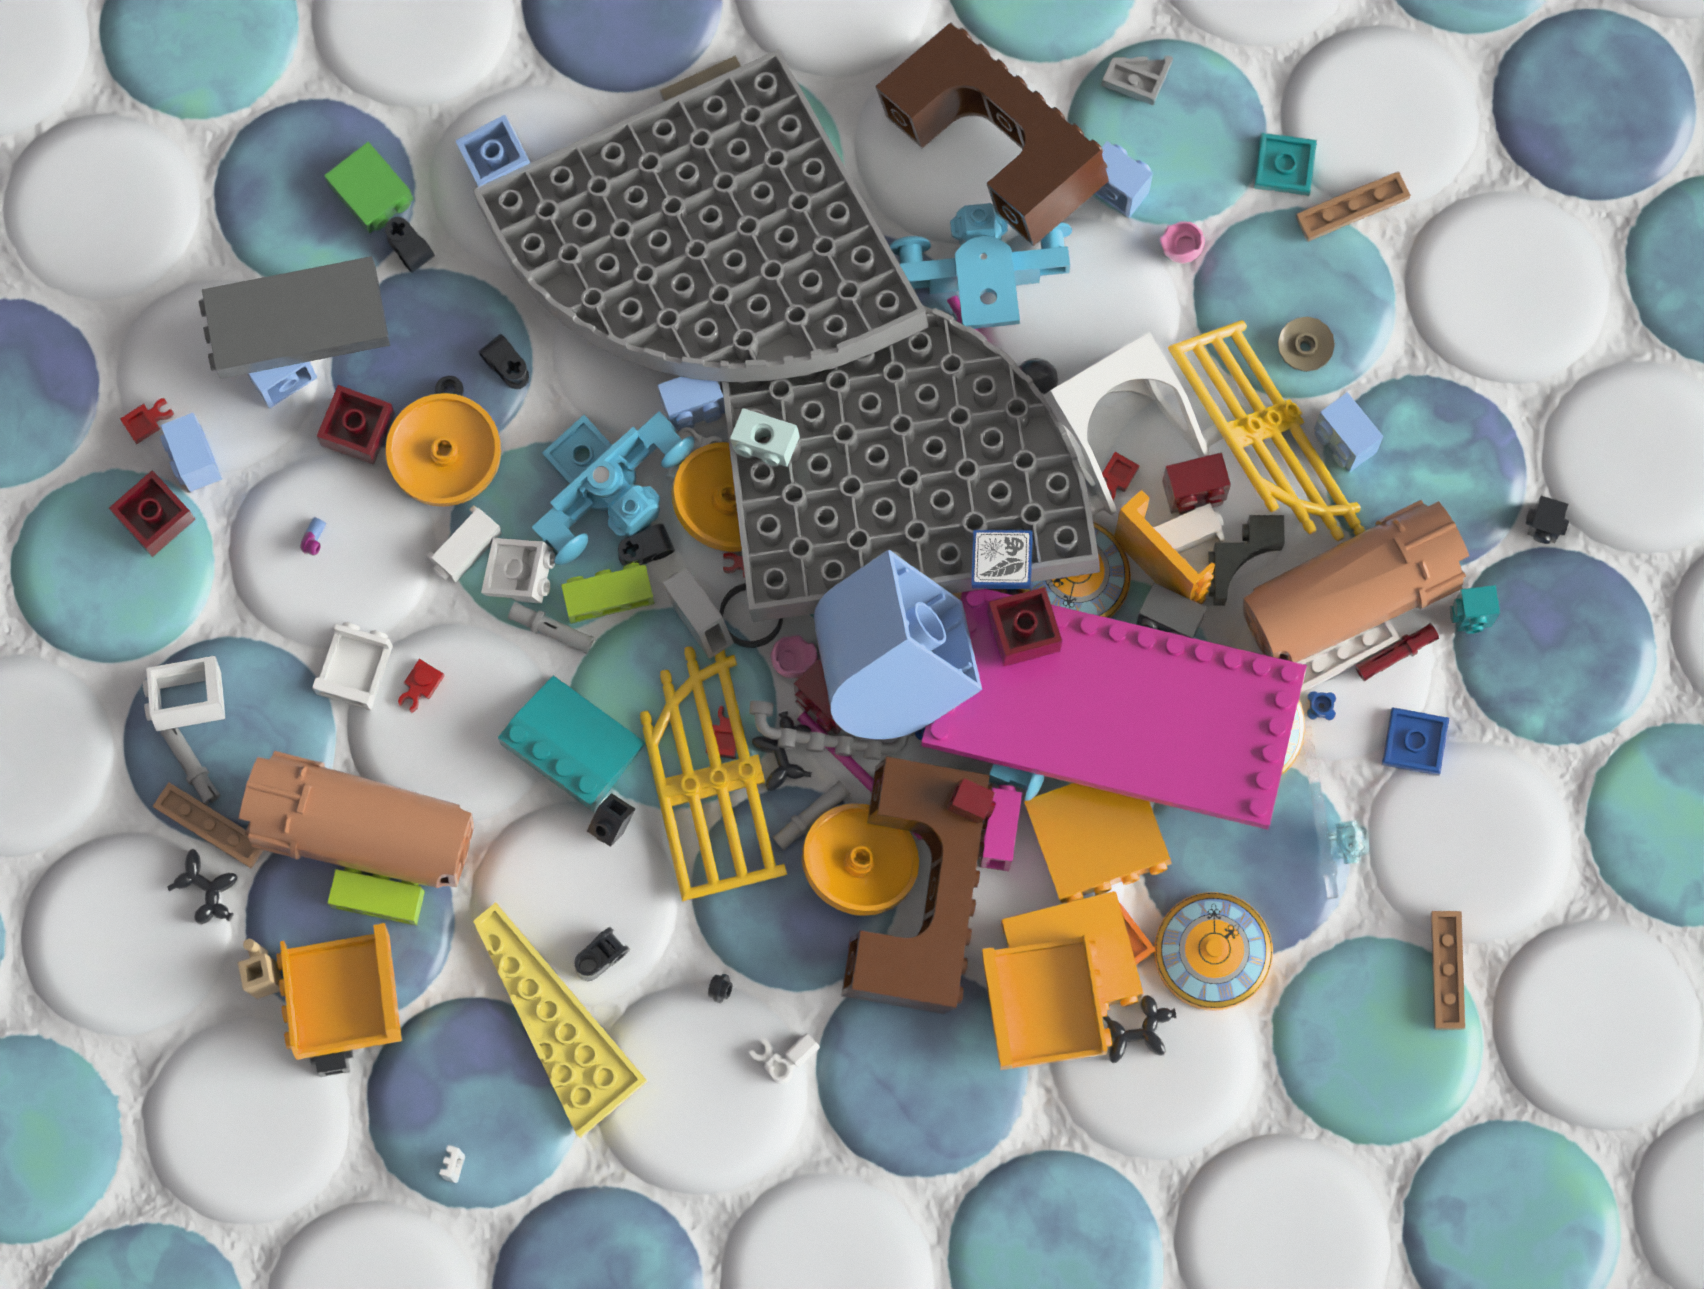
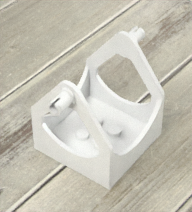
[1043,332,1223,516]

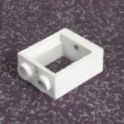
[143,656,225,731]

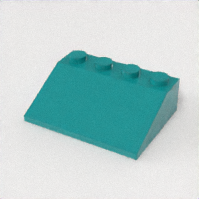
[498,675,646,812]

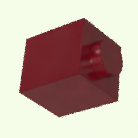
[946,778,996,824]

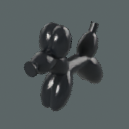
[752,711,812,791]
[167,849,238,924]
[1103,995,1177,1063]

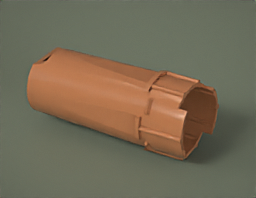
[1243,500,1469,663]
[239,751,474,888]

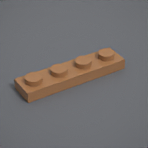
[1295,171,1411,242]
[153,782,263,869]
[1431,911,1465,1030]

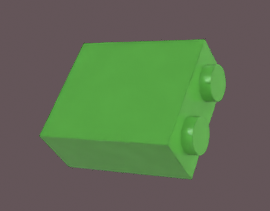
[324,141,413,234]

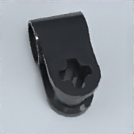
[385,217,435,273]
[478,334,530,389]
[618,523,675,566]
[574,927,630,981]

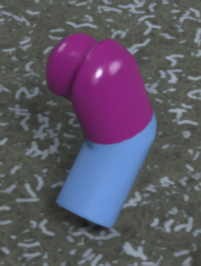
[300,517,327,556]

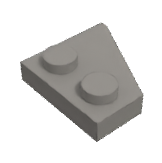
[1101,56,1173,105]

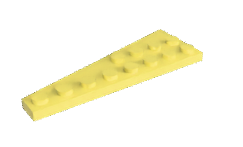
[473,902,647,1138]

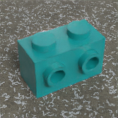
[1450,585,1500,634]

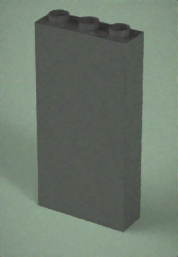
[199,256,390,379]

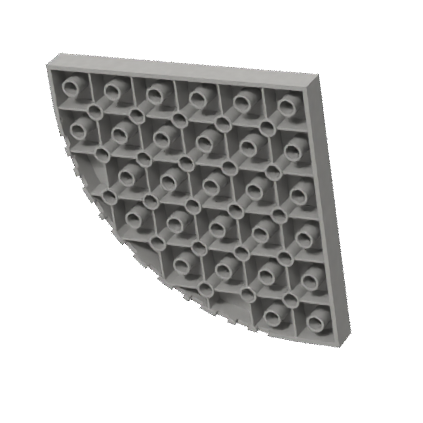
[473,49,928,383]
[722,306,1100,622]

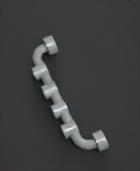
[749,701,915,760]

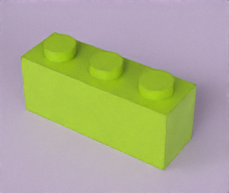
[561,563,655,624]
[328,867,425,926]

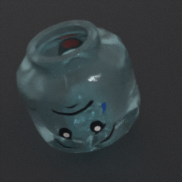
[1329,820,1370,864]

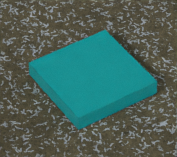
[1254,133,1317,196]

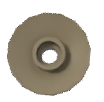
[1278,316,1335,372]

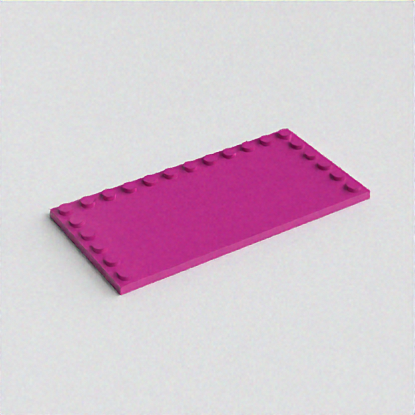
[921,589,1307,830]

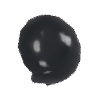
[1018,358,1058,395]

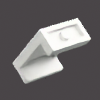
[312,622,393,711]

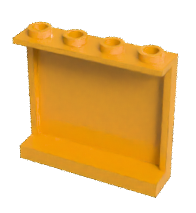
[1114,490,1215,605]
[1024,783,1171,903]
[1001,891,1143,1011]
[276,923,402,1060]
[981,933,1112,1070]

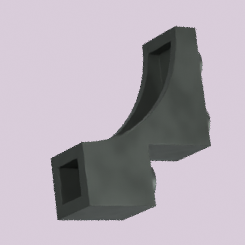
[1208,515,1285,606]

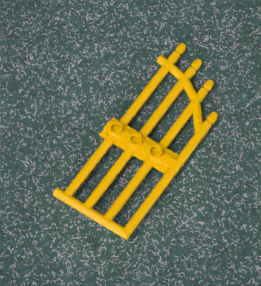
[1168,320,1366,542]
[640,646,787,902]

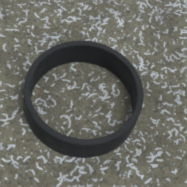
[719,583,783,648]

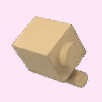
[238,939,282,999]

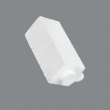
[1154,503,1225,554]
[426,505,502,583]

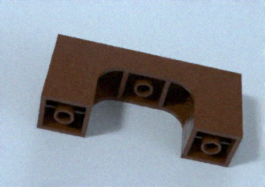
[875,22,1109,246]
[841,756,992,1014]

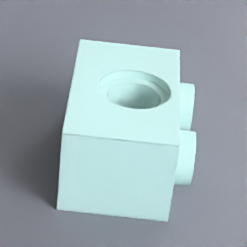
[730,408,799,467]

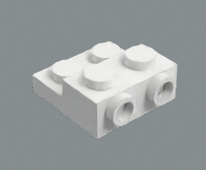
[481,538,556,603]

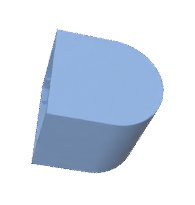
[814,550,982,739]

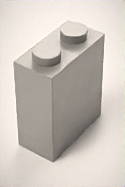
[663,568,734,659]

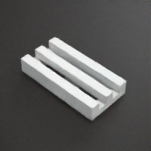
[440,1145,465,1183]

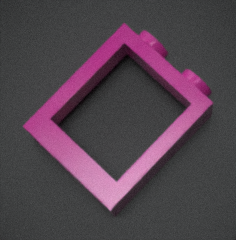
[980,785,1022,872]

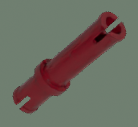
[1355,623,1439,681]

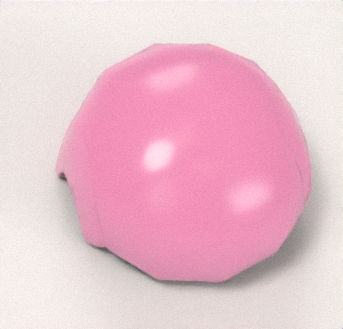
[1160,221,1205,264]
[770,635,818,678]

